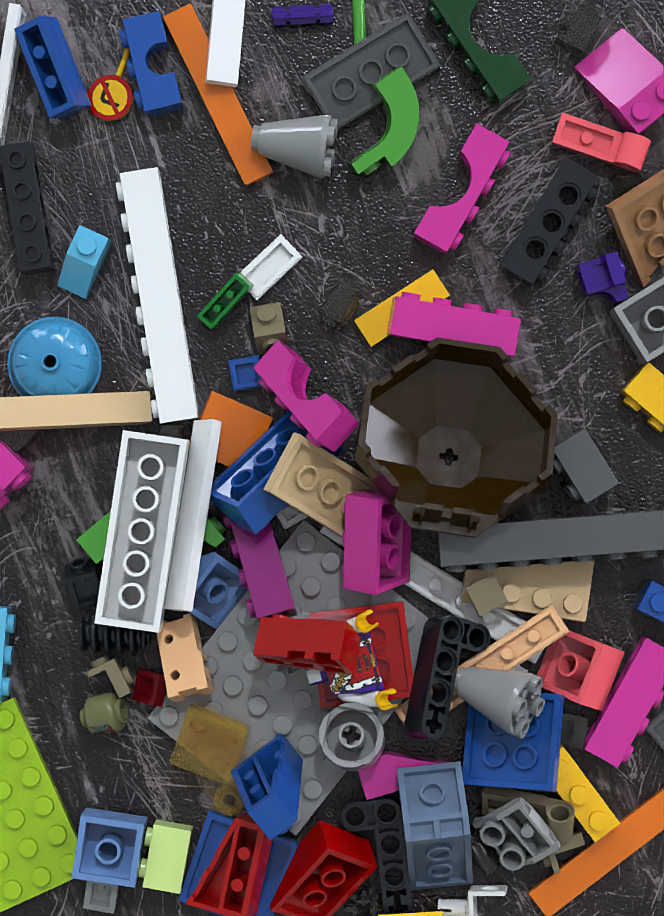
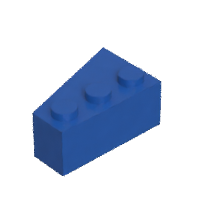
[231,733,303,840]

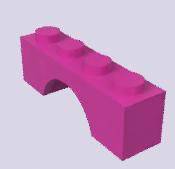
[413,123,511,255]
[253,340,360,452]

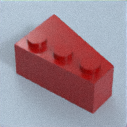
[253,614,361,676]

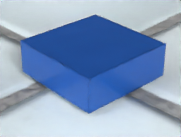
[228,355,263,392]

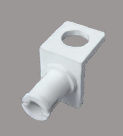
[438,885,508,916]

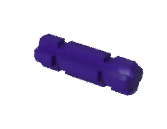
[272,4,333,26]

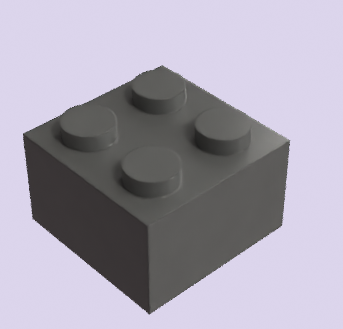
[553,429,619,504]

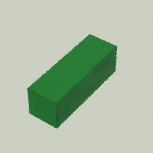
[197,272,254,330]

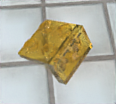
[169,703,251,785]

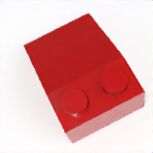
[270,820,377,916]

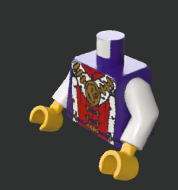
[306,609,398,710]

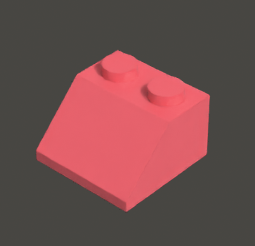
[537,630,625,711]

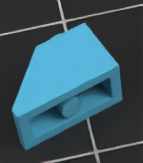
[57,225,112,299]

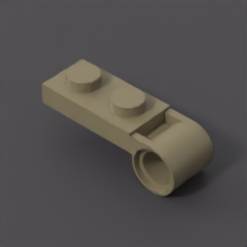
[482,787,575,843]

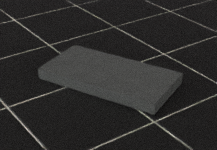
[301,12,441,129]

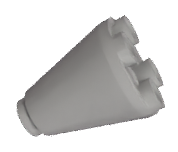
[251,115,339,178]
[453,667,545,739]

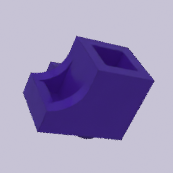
[575,251,629,305]

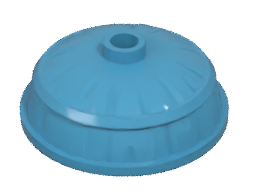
[7,317,102,396]

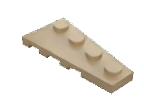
[460,560,595,623]

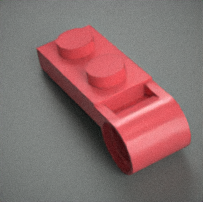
[551,112,651,172]

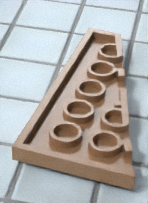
[606,169,664,288]

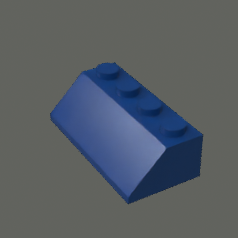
[210,410,344,535]

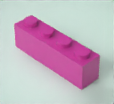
[387,292,521,357]
[581,636,664,768]

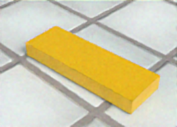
[354,269,450,347]

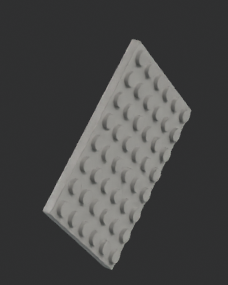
[147,520,445,836]

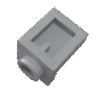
[83,881,119,914]

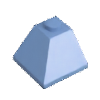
[188,552,249,630]

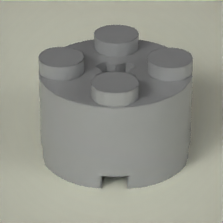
[319,703,385,772]

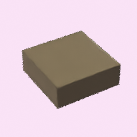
[464,573,508,617]

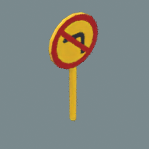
[88,48,134,121]

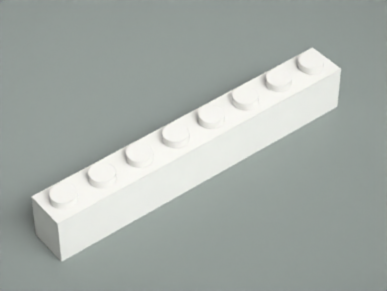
[116,167,199,425]

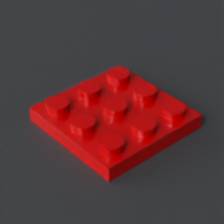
[308,601,413,709]

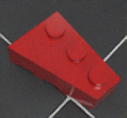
[186,812,273,916]

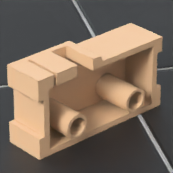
[156,613,214,702]

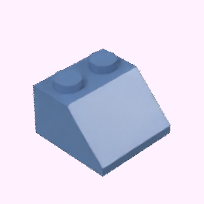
[72,808,148,888]

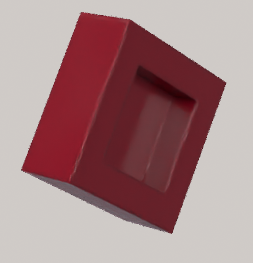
[132,669,166,707]

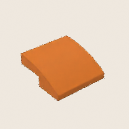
[189,391,273,467]

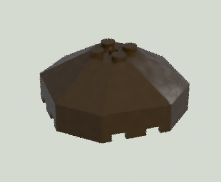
[354,337,558,538]

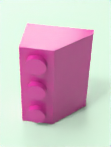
[342,489,411,595]

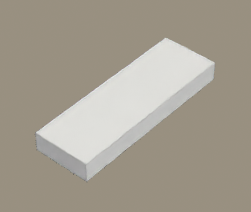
[205,0,245,87]

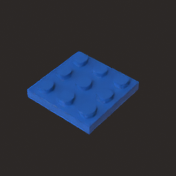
[462,693,564,792]
[178,809,299,916]

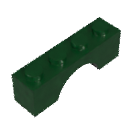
[427,0,531,106]

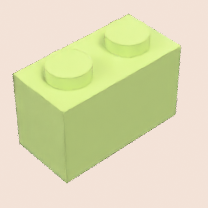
[139,819,193,894]

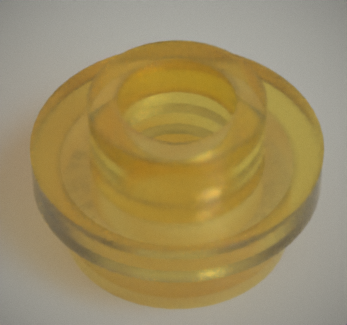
[214,783,244,816]

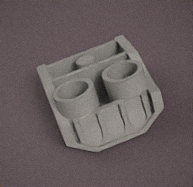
[472,797,561,871]

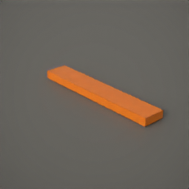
[163,3,273,187]
[527,787,664,916]

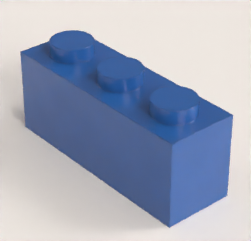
[14,16,92,118]

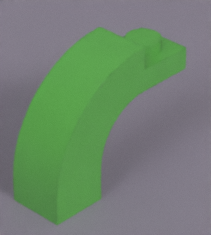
[348,66,419,175]

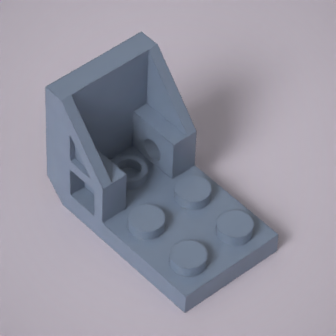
[397,761,473,891]

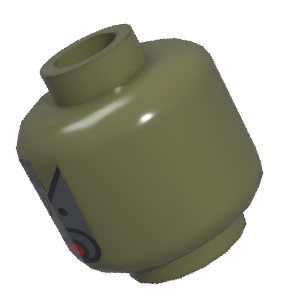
[80,692,129,736]

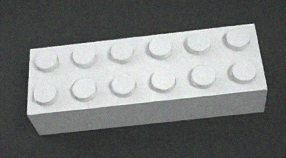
[94,430,190,633]

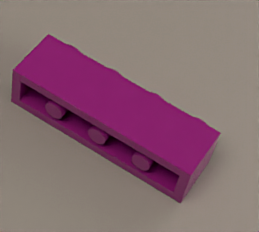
[222,512,297,623]

